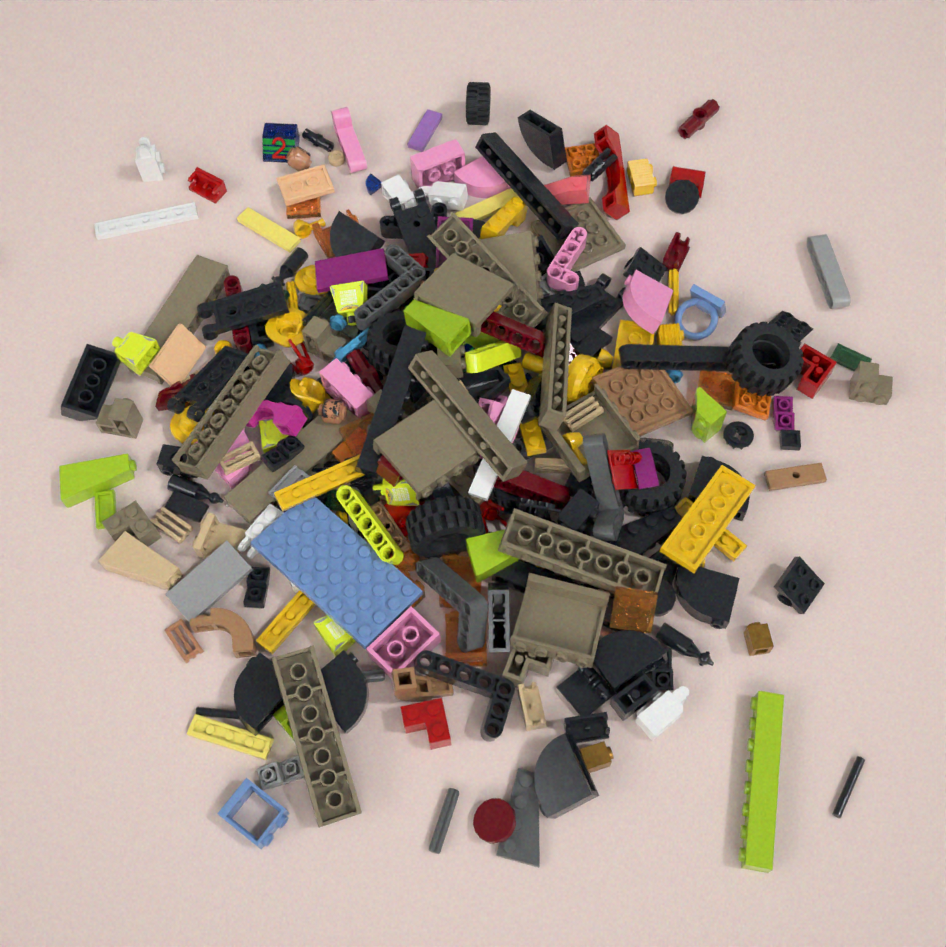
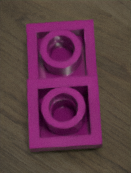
[773,396,795,431]
[630,448,659,489]

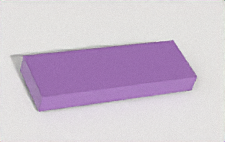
[408,109,443,152]

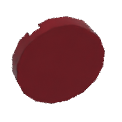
[473,798,516,844]

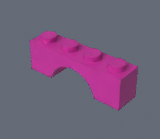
[246,400,307,437]

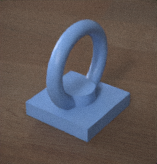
[674,284,726,340]

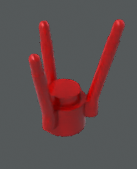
[288,339,314,375]
[479,499,507,534]

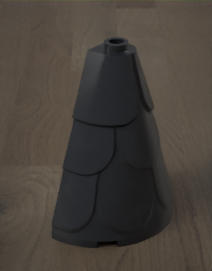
[408,367,511,412]

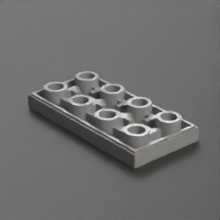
[165,540,253,622]

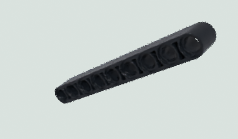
[618,344,777,371]

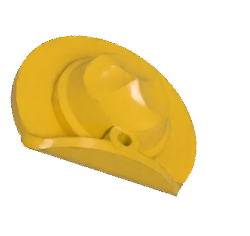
[295,265,326,295]

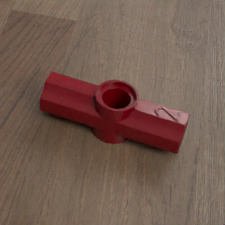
[678,99,720,139]
[346,349,383,393]

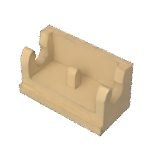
[517,682,547,731]

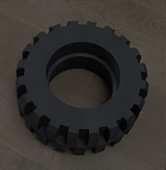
[367,310,437,376]
[726,322,804,396]
[619,439,687,516]
[405,495,486,558]

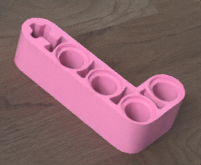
[331,107,367,173]
[546,227,587,292]

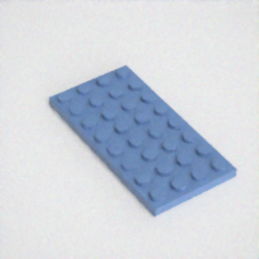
[251,497,423,649]

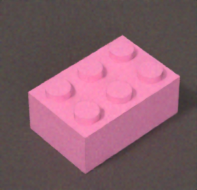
[410,139,465,188]
[319,358,375,422]
[366,607,441,679]

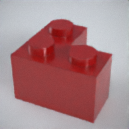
[796,343,837,399]
[400,698,452,750]

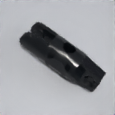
[582,148,618,182]

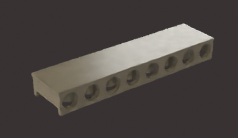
[427,211,549,336]
[128,255,230,385]
[172,345,291,480]
[224,409,364,525]
[498,508,667,608]
[271,645,362,828]

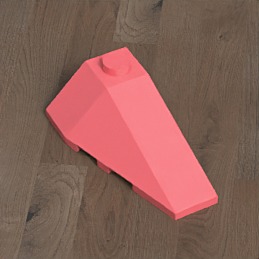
[544,175,591,205]

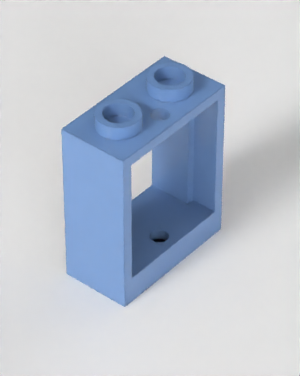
[217,778,290,849]

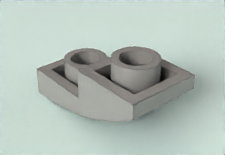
[257,755,304,790]

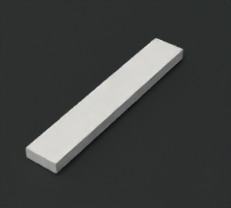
[94,202,199,240]
[468,389,531,501]

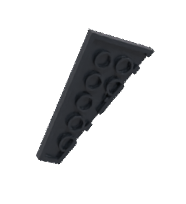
[496,283,608,336]
[584,506,682,590]

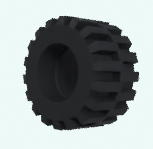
[466,82,491,125]

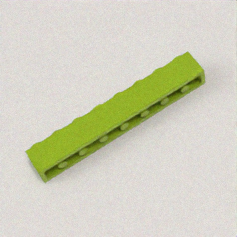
[738,691,784,873]

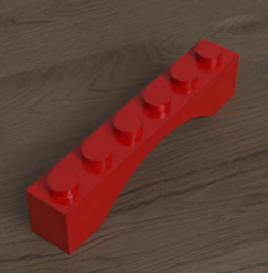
[594,125,630,220]

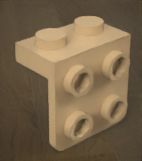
[193,513,247,559]

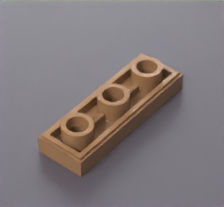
[764,463,827,491]
[370,501,411,556]

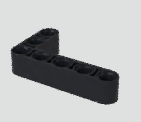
[414,650,515,742]

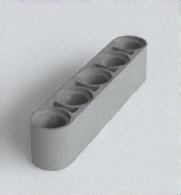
[807,234,851,309]

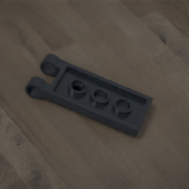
[389,188,437,269]
[570,273,626,350]
[197,280,290,340]
[167,346,248,422]

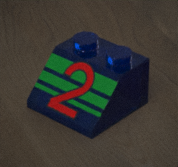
[262,123,300,163]

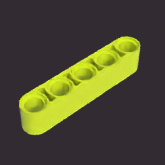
[465,340,522,373]
[336,485,404,565]

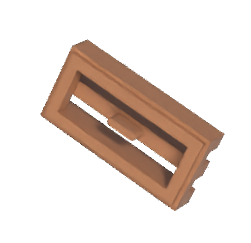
[164,619,204,663]

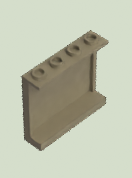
[480,231,543,305]
[414,253,514,337]
[538,383,640,482]
[373,400,480,501]
[510,573,610,668]

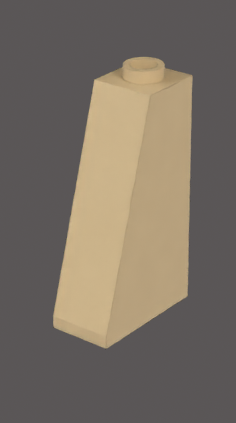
[98,531,183,590]

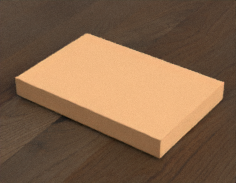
[276,164,335,206]
[149,324,206,386]

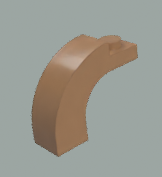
[190,608,257,658]
[391,667,454,702]

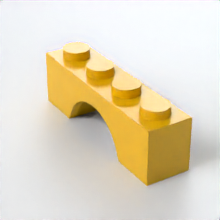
[479,196,528,240]

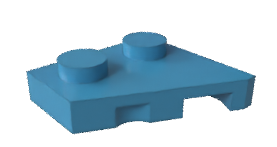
[331,328,369,363]

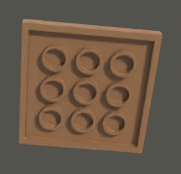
[591,366,694,437]

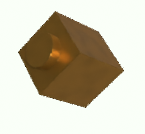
[744,622,774,656]
[580,741,614,773]

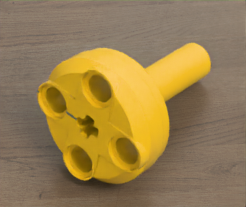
[522,352,603,405]

